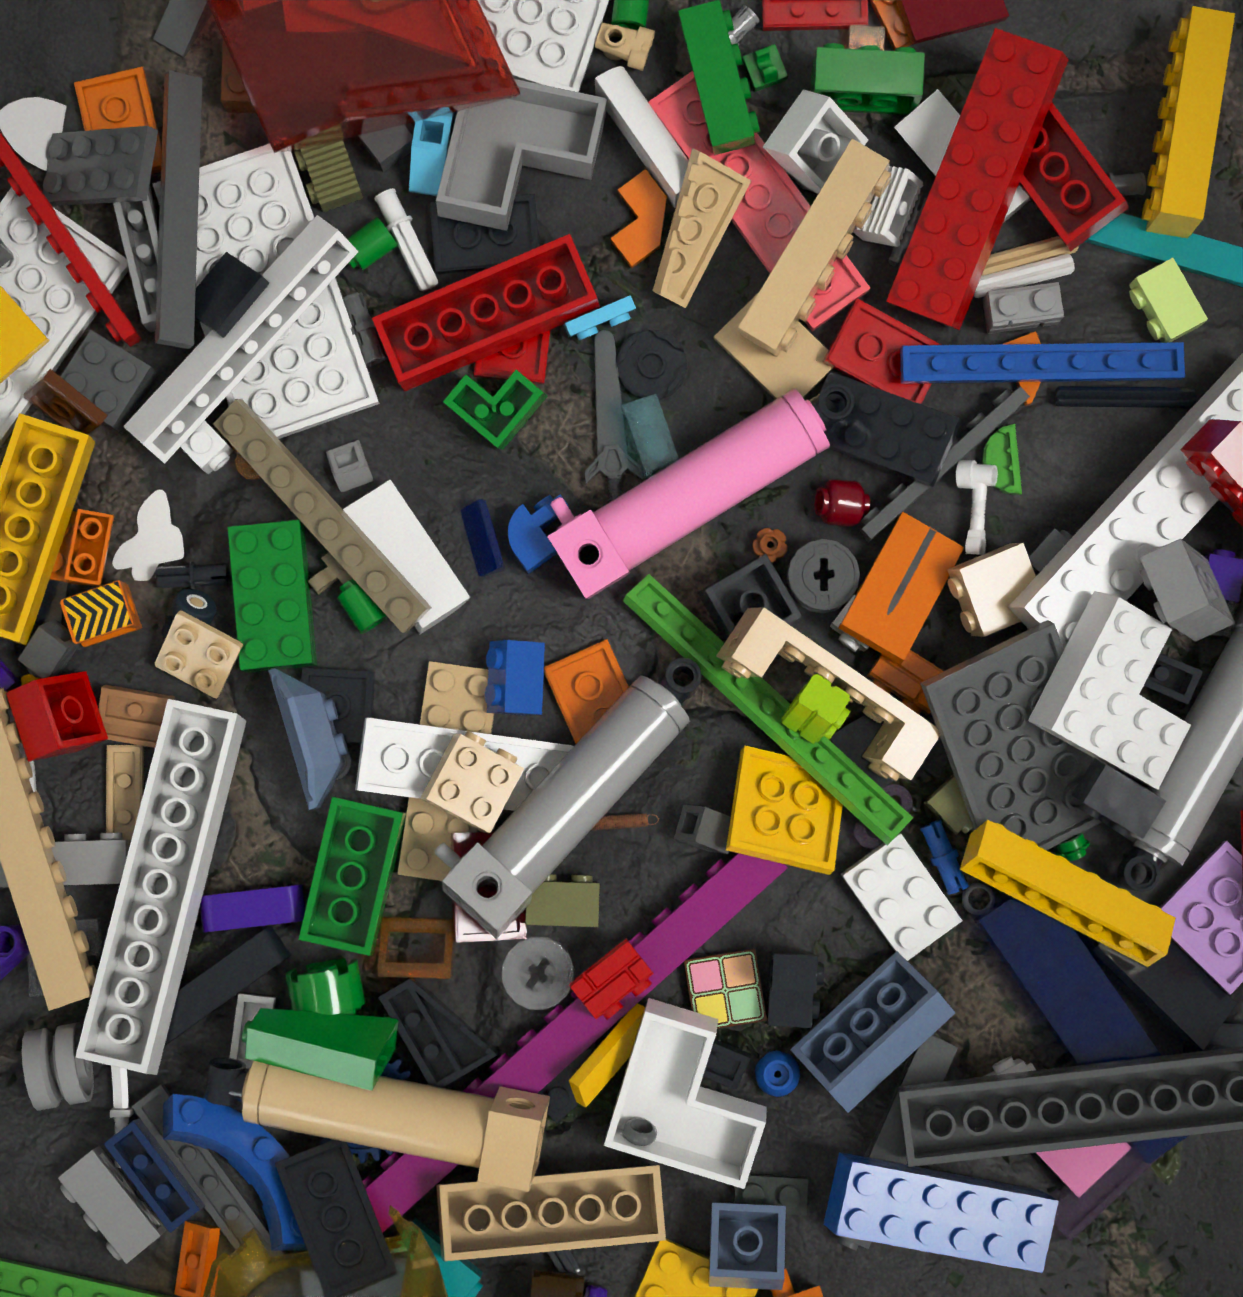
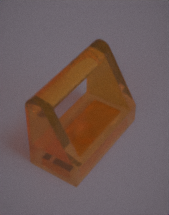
[378,917,454,979]

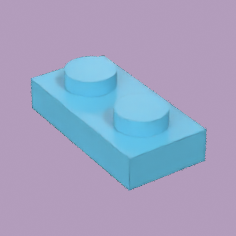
[563,295,636,341]

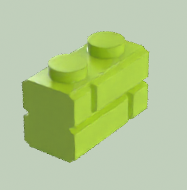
[781,673,851,744]

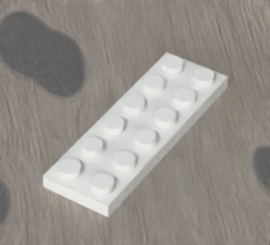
[355,718,574,811]

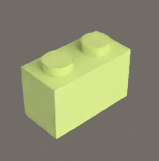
[1129,258,1208,343]

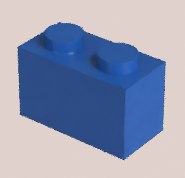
[485,640,545,716]

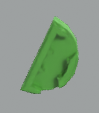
[981,424,1022,495]

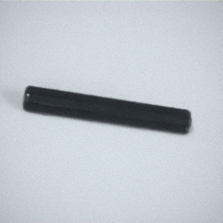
[1055,386,1197,408]

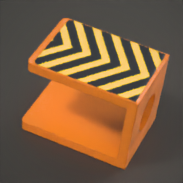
[60,580,142,647]

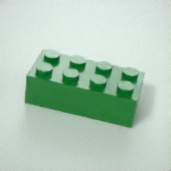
[228,520,317,673]
[298,797,406,956]

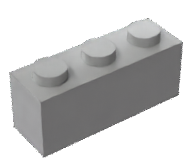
[58,1146,167,1264]

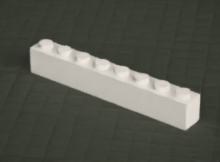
[123,215,358,464]

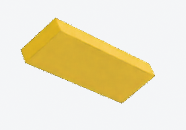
[569,1003,645,1107]

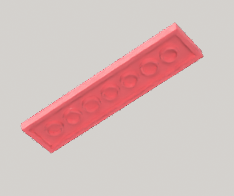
[648,71,870,331]

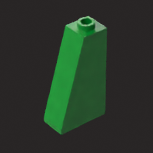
[242,1008,398,1091]

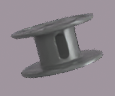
[786,539,860,614]

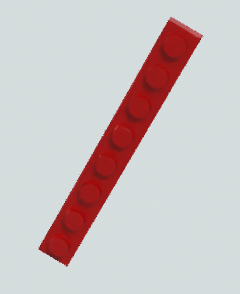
[0,130,142,347]

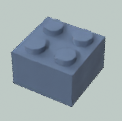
[709,1203,786,1290]

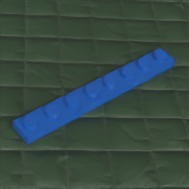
[900,342,1185,384]

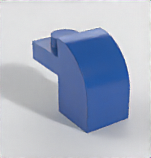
[508,494,569,574]

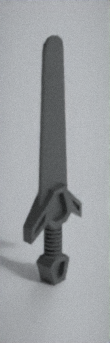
[585,330,643,502]

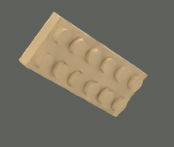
[397,661,494,881]

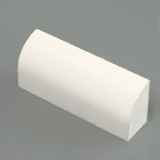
[595,66,689,208]
[894,89,1030,223]
[343,480,470,634]

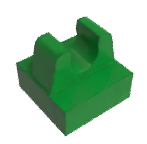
[742,44,788,92]

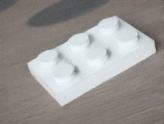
[841,833,963,961]

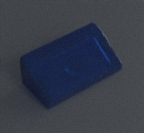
[461,499,505,577]

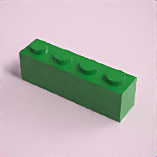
[678,0,760,155]

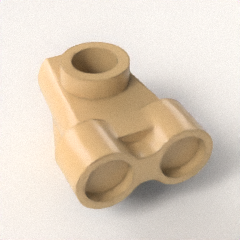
[595,22,655,71]

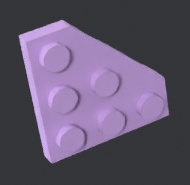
[1159,841,1243,995]

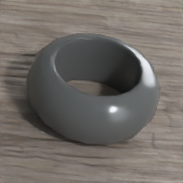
[962,882,995,915]
[623,1118,657,1146]

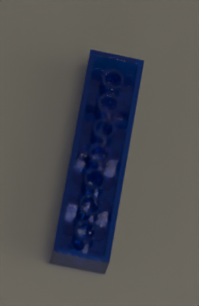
[973,895,1189,1164]

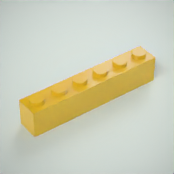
[960,820,1176,967]

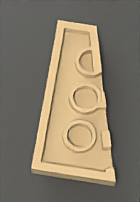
[653,148,751,308]

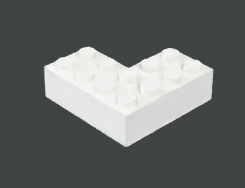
[1028,590,1191,790]
[604,998,767,1189]

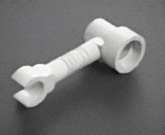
[956,460,998,555]

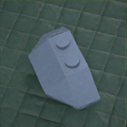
[268,668,348,810]

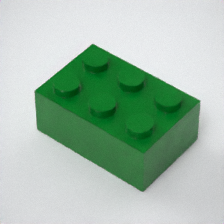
[811,43,925,115]

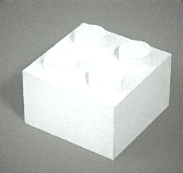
[763,89,868,194]

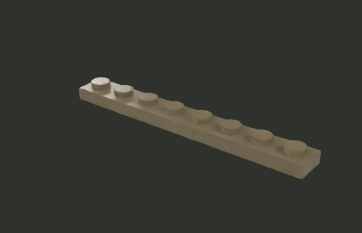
[213,399,432,633]

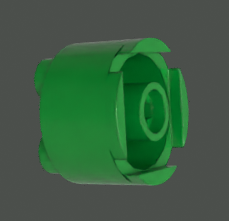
[285,958,365,1015]

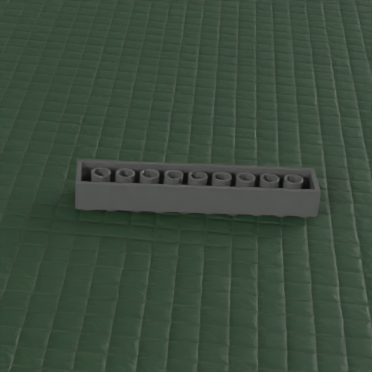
[897,1047,1243,1167]

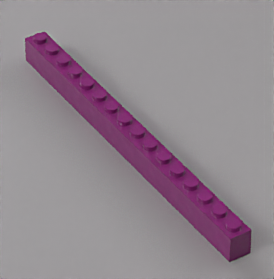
[362,853,788,1233]

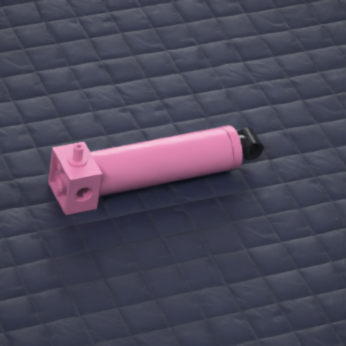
[547,384,854,599]

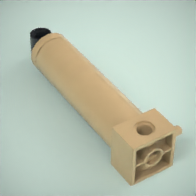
[204,1057,550,1192]

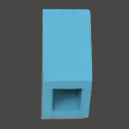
[409,88,460,196]

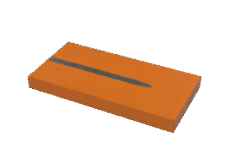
[838,512,964,665]

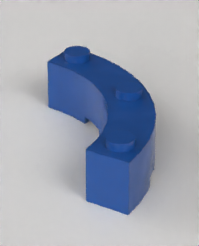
[163,1094,307,1251]

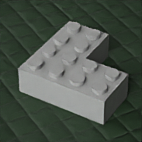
[436,69,607,231]

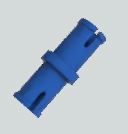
[920,819,969,895]

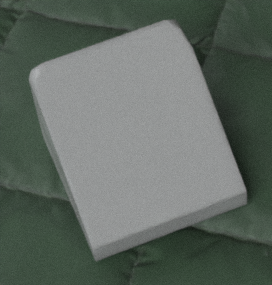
[326,440,373,492]

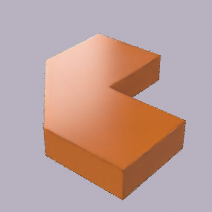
[610,169,667,269]

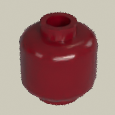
[814,479,870,527]

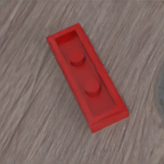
[762,0,868,31]

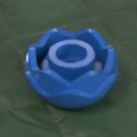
[755,1051,800,1097]

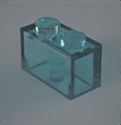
[622,394,679,478]

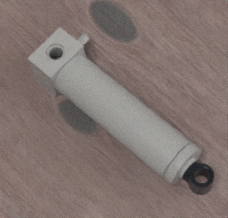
[1117,599,1243,892]
[435,658,702,940]

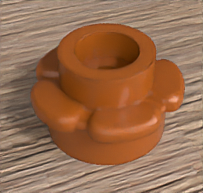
[752,528,788,563]

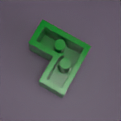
[443,370,548,450]

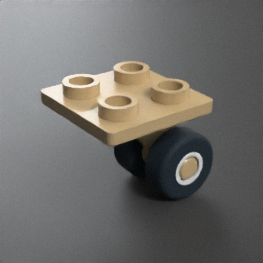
[155,589,243,698]

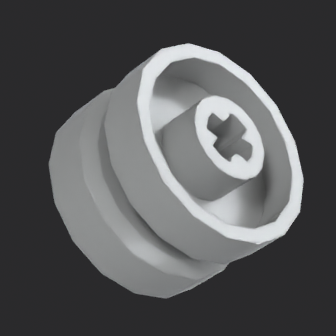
[22,1022,94,1111]

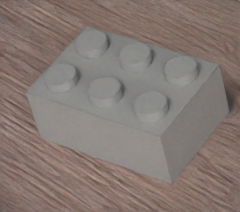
[1140,538,1235,642]

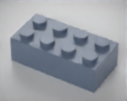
[790,951,955,1113]

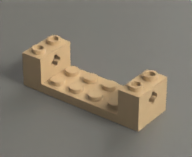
[716,607,940,781]

